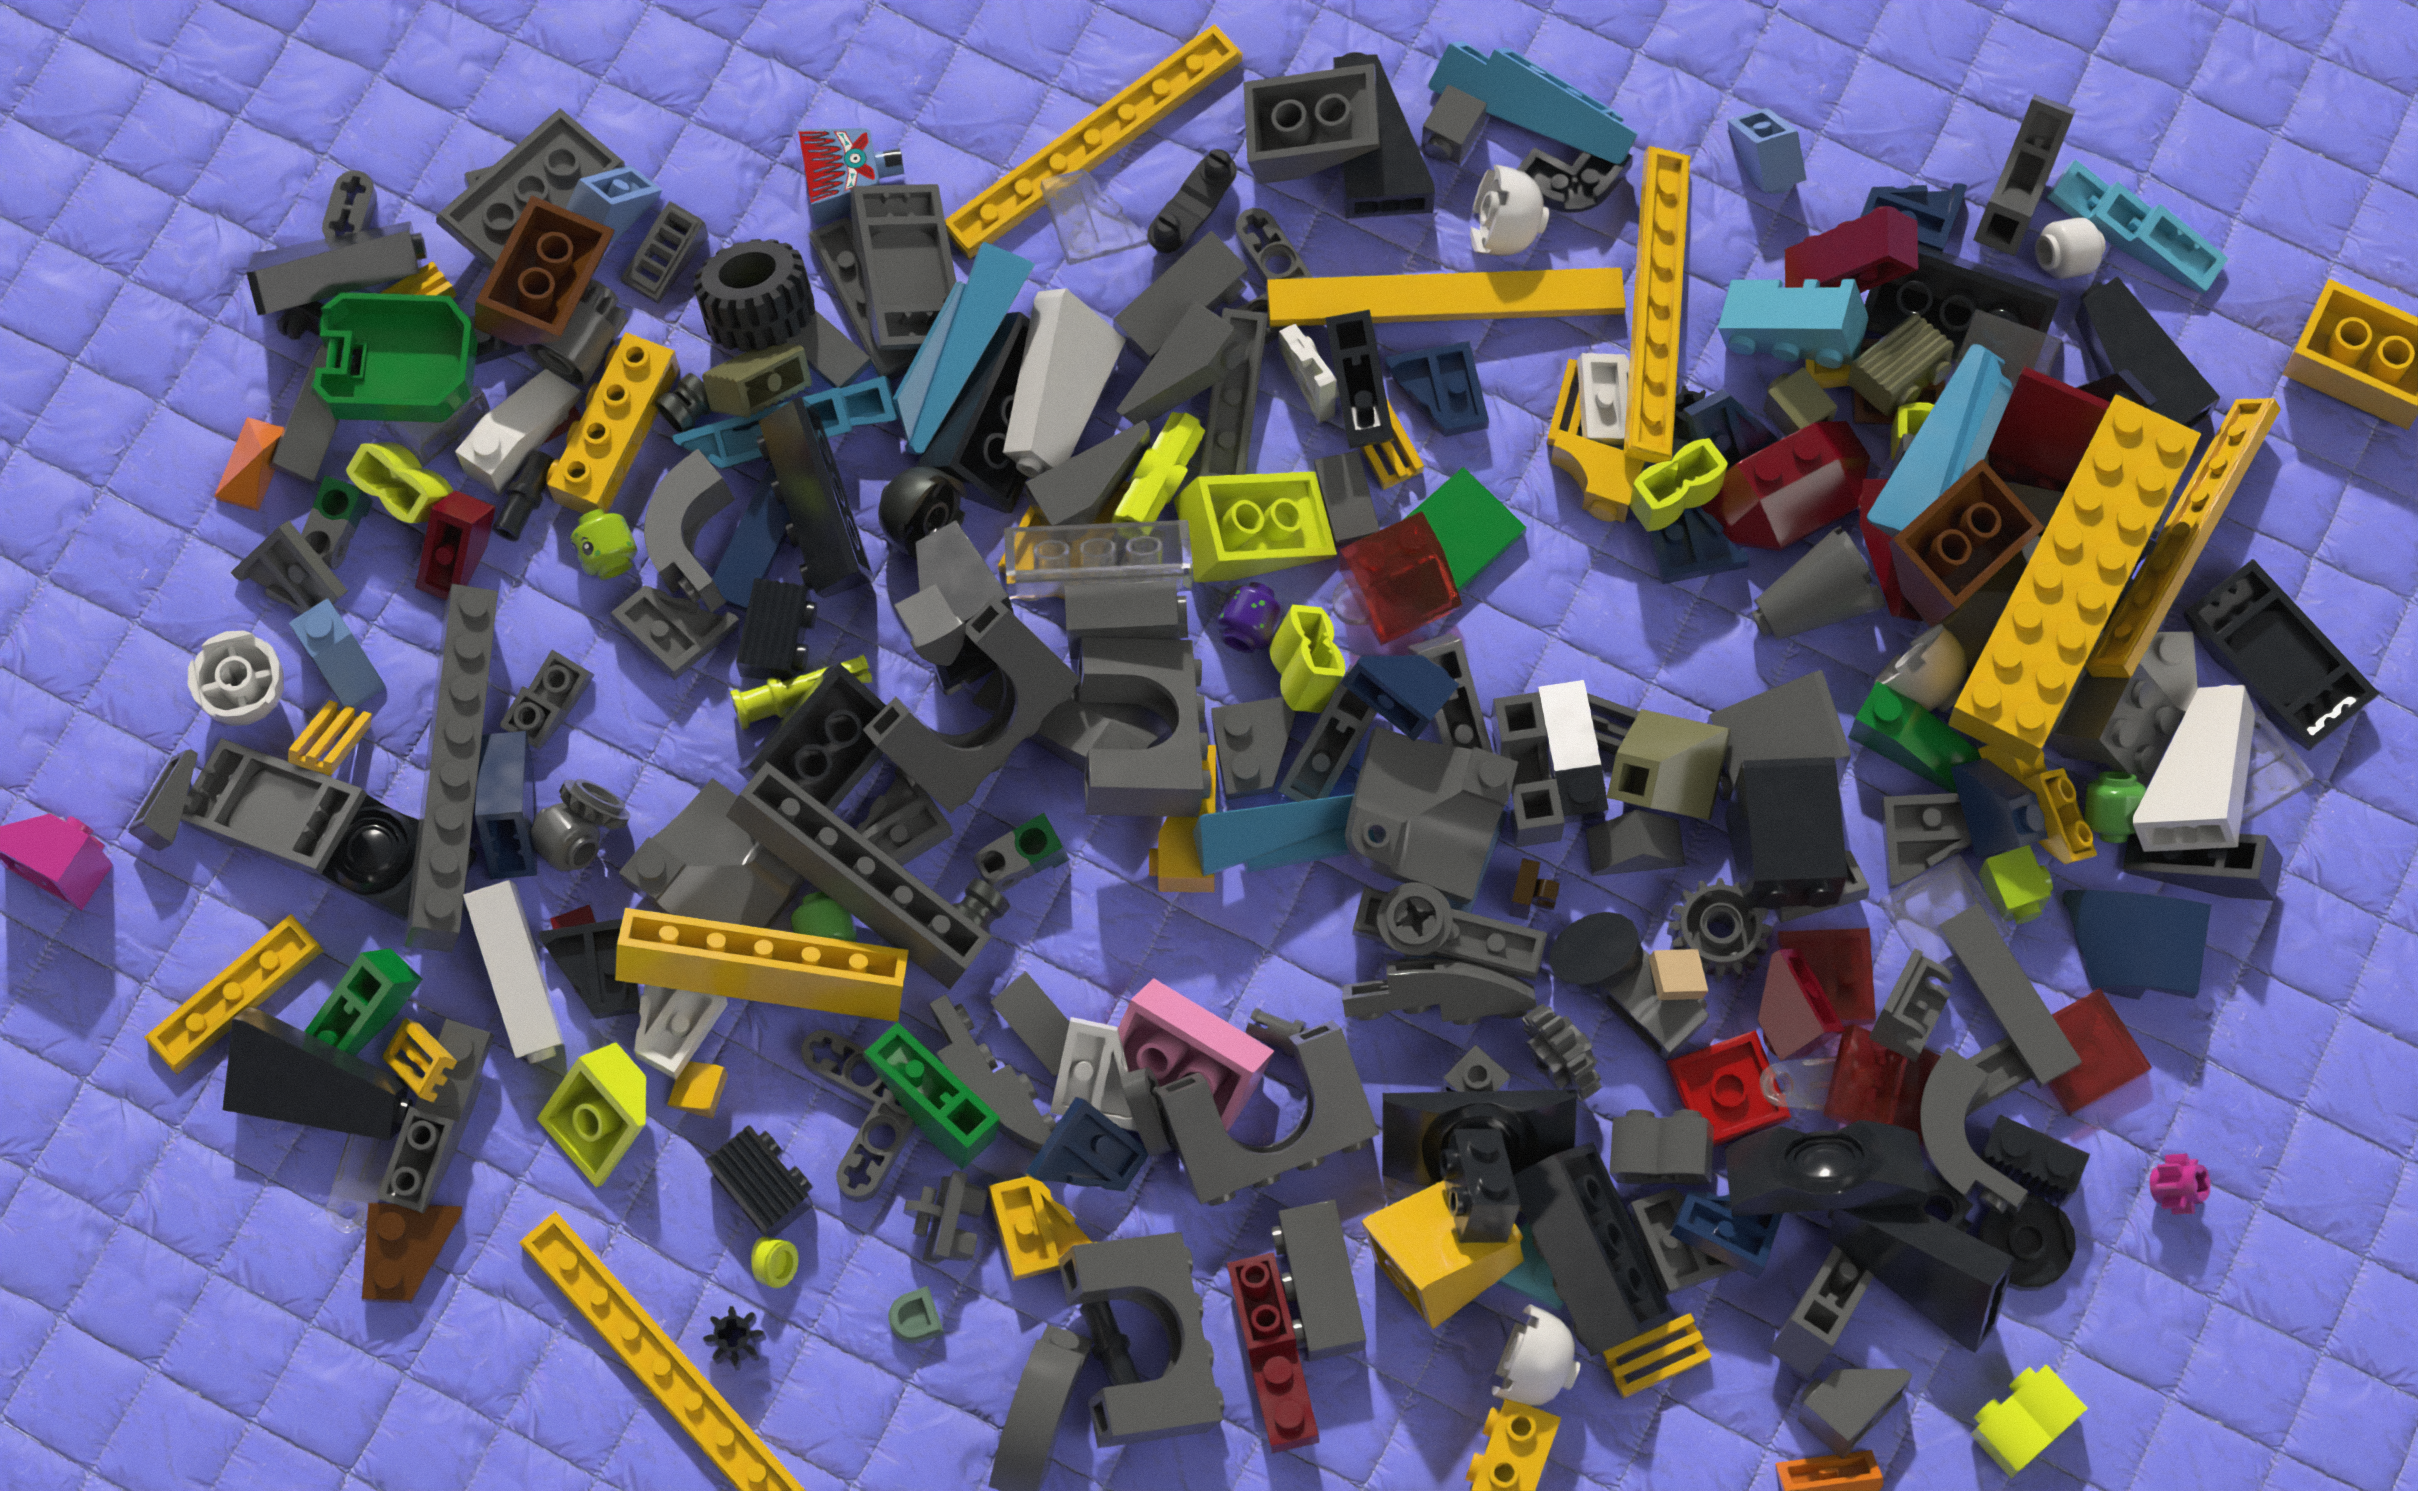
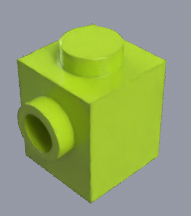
[1978,844,2053,924]

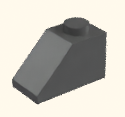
[1798,1369,1912,1459]

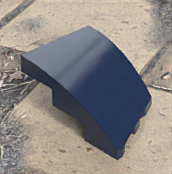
[2062,890,2211,1000]

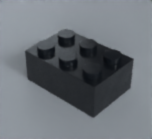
[737,662,887,812]

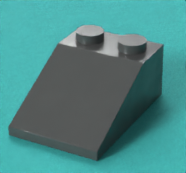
[1243,63,1380,184]

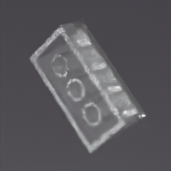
[1004,520,1193,601]

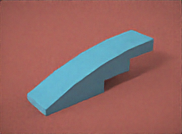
[2046,159,2229,294]

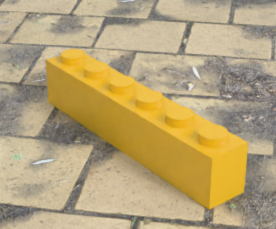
[615,908,909,1022]

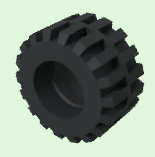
[693,239,815,352]

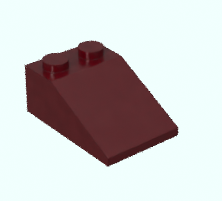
[1987,366,2110,493]

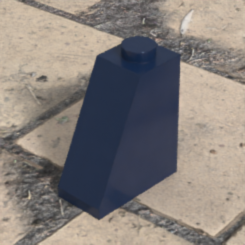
[475,731,537,880]

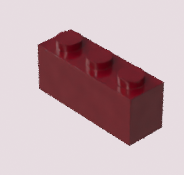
[1785,206,1918,293]

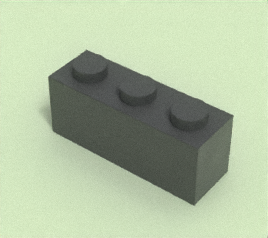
[1113,230,1248,366]
[1271,1199,1367,1361]

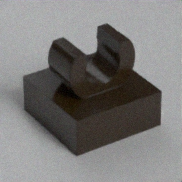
[1509,858,1560,920]

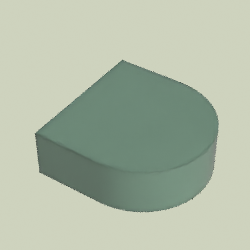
[889,1286,944,1344]

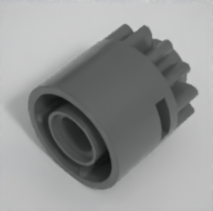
[522,279,628,386]

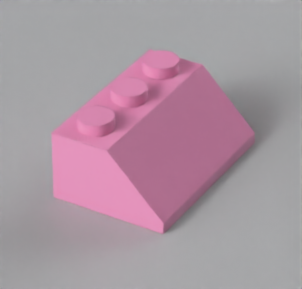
[1118,978,1274,1133]

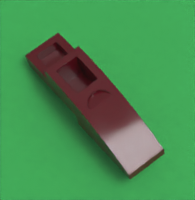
[1227,1252,1320,1454]

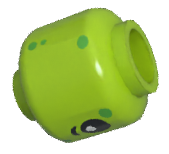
[570,509,638,580]

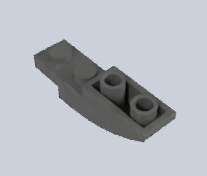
[1342,958,1537,1025]
[929,994,1056,1154]
[377,1019,494,1213]

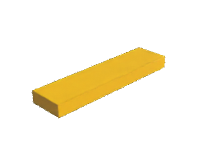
[144,914,324,1075]

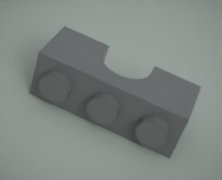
[1491,692,1565,848]

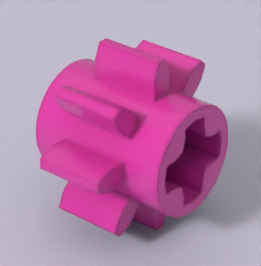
[2149,1153,2211,1215]

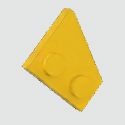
[987,1176,1096,1281]

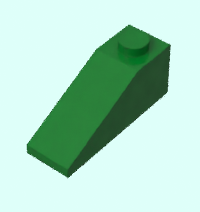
[1848,681,1982,793]
[304,948,423,1056]
[863,1022,1001,1170]

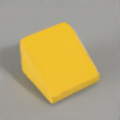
[667,1061,728,1119]

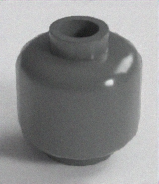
[531,802,600,872]

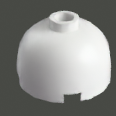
[1470,165,1549,256]
[1874,624,1968,712]
[188,631,284,726]
[1492,1304,1580,1407]

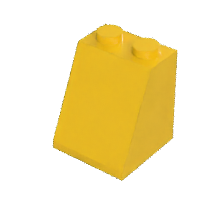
[1361,1180,1524,1330]

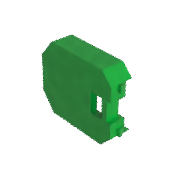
[310,292,478,423]

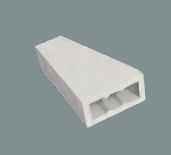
[1003,288,1126,478]
[2133,685,2255,852]
[463,880,564,1064]

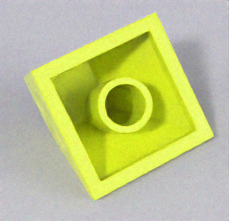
[537,1042,646,1188]

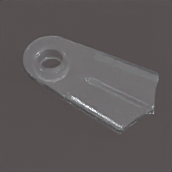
[1760,1055,1866,1114]
[325,1133,397,1233]

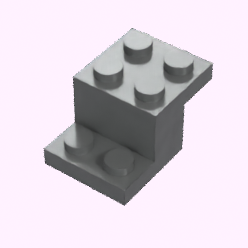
[2047,654,2183,788]

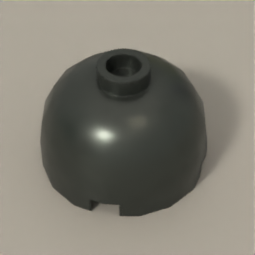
[878,466,967,559]

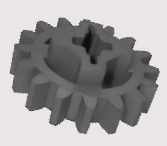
[1521,1003,1602,1103]

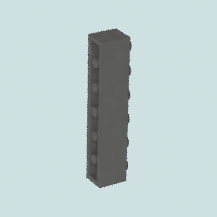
[726,761,992,990]

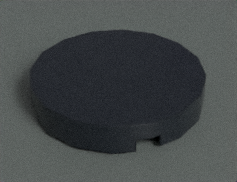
[1549,912,1643,995]
[1977,1194,2076,1291]

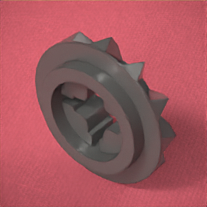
[559,779,630,829]
[1377,883,1453,958]

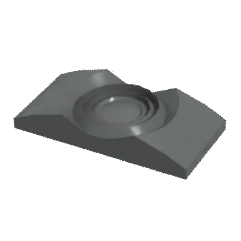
[850,184,956,350]
[180,738,367,874]

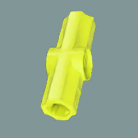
[1111,412,1205,540]

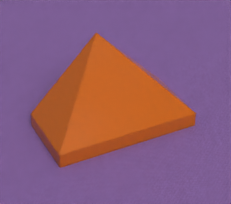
[214,417,284,512]
[1775,1450,1883,1491]

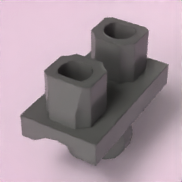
[903,1170,988,1264]

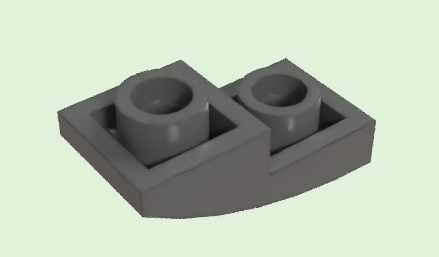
[499,650,595,750]
[990,971,1070,1077]

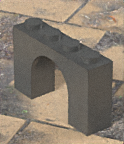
[863,596,1081,814]
[1077,637,1211,817]
[1154,1020,1379,1206]
[1058,1232,1224,1448]

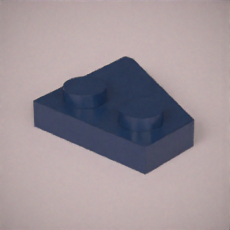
[1860,183,1968,252]
[1384,341,1489,437]
[1683,389,1780,472]
[1648,506,1749,585]
[1024,1097,1149,1192]
[1670,1190,1783,1279]

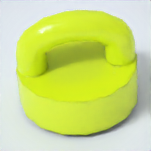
[751,1236,799,1288]

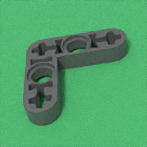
[1220,208,1314,345]
[801,1030,917,1202]

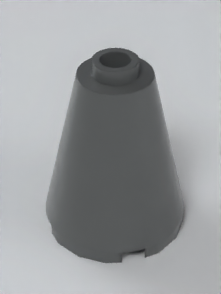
[1751,526,1885,640]

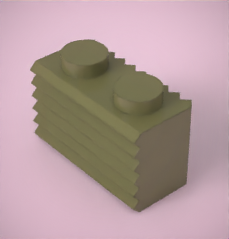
[1847,313,1954,417]
[702,342,812,419]

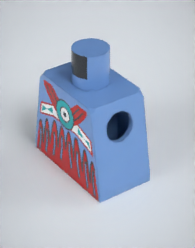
[798,128,905,224]

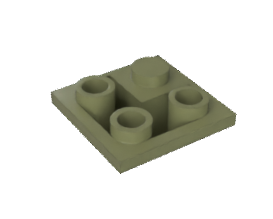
[1607,709,1731,820]

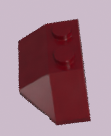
[1701,421,1871,551]

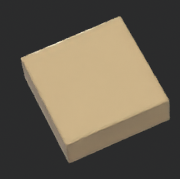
[1649,949,1708,1000]

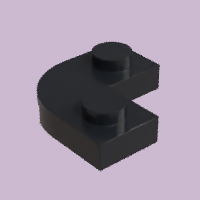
[1516,147,1633,213]

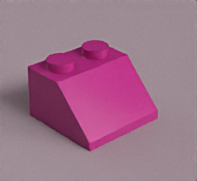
[0,813,113,911]

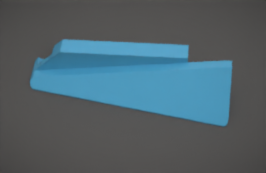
[1428,41,1639,164]
[892,242,1035,455]
[1867,344,2013,538]
[672,376,898,469]
[1193,794,1378,876]

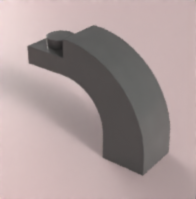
[1973,94,2076,256]
[644,449,735,613]
[1921,1048,2028,1215]
[988,1325,1093,1491]

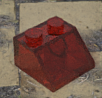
[1339,511,1463,646]

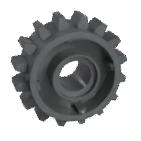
[1667,878,1772,983]

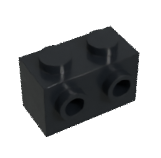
[1439,1129,1520,1243]

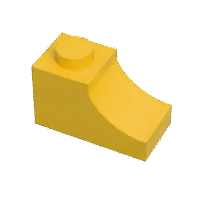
[1551,429,1645,523]

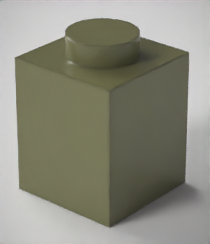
[1763,367,1837,437]

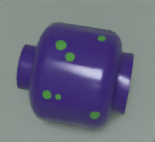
[1216,582,1283,653]

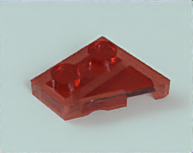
[1777,928,1876,1025]

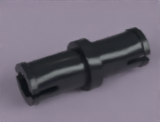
[492,450,555,542]
[1079,1301,1142,1387]

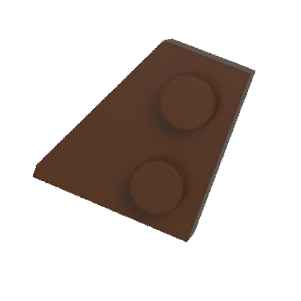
[362,1203,463,1303]

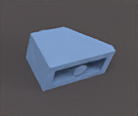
[1727,108,1807,194]
[566,165,662,242]
[289,598,387,708]

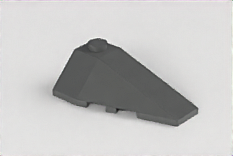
[972,666,1172,773]

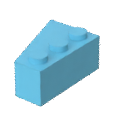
[1718,279,1869,368]

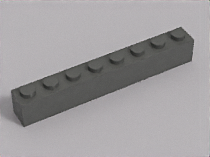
[404,584,498,953]

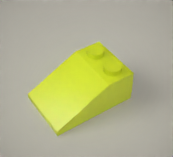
[1174,471,1337,583]

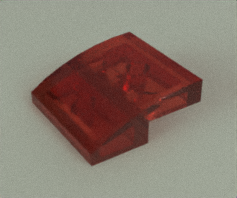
[1823,1024,1941,1145]

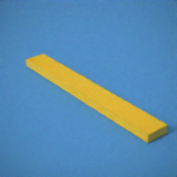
[945,24,1242,260]
[1623,146,1690,464]
[1266,267,1626,327]
[2085,398,2281,678]
[519,1211,806,1491]

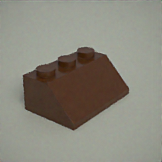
[474,195,615,346]
[1889,459,2045,628]

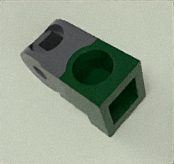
[301,475,373,570]
[973,812,1070,893]

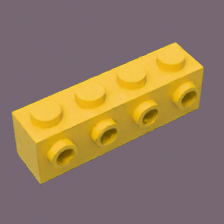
[546,332,680,514]
[1465,1398,1561,1491]

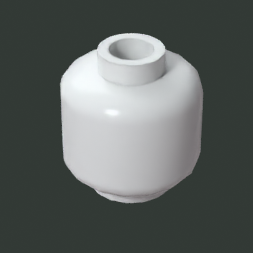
[2035,218,2106,279]

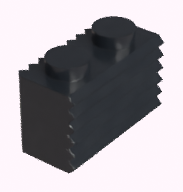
[736,578,817,682]
[1979,1115,2090,1207]
[704,1125,813,1238]

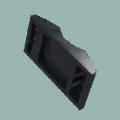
[2183,559,2380,751]
[304,794,478,922]
[1382,1090,1577,1187]
[1725,1119,1928,1217]

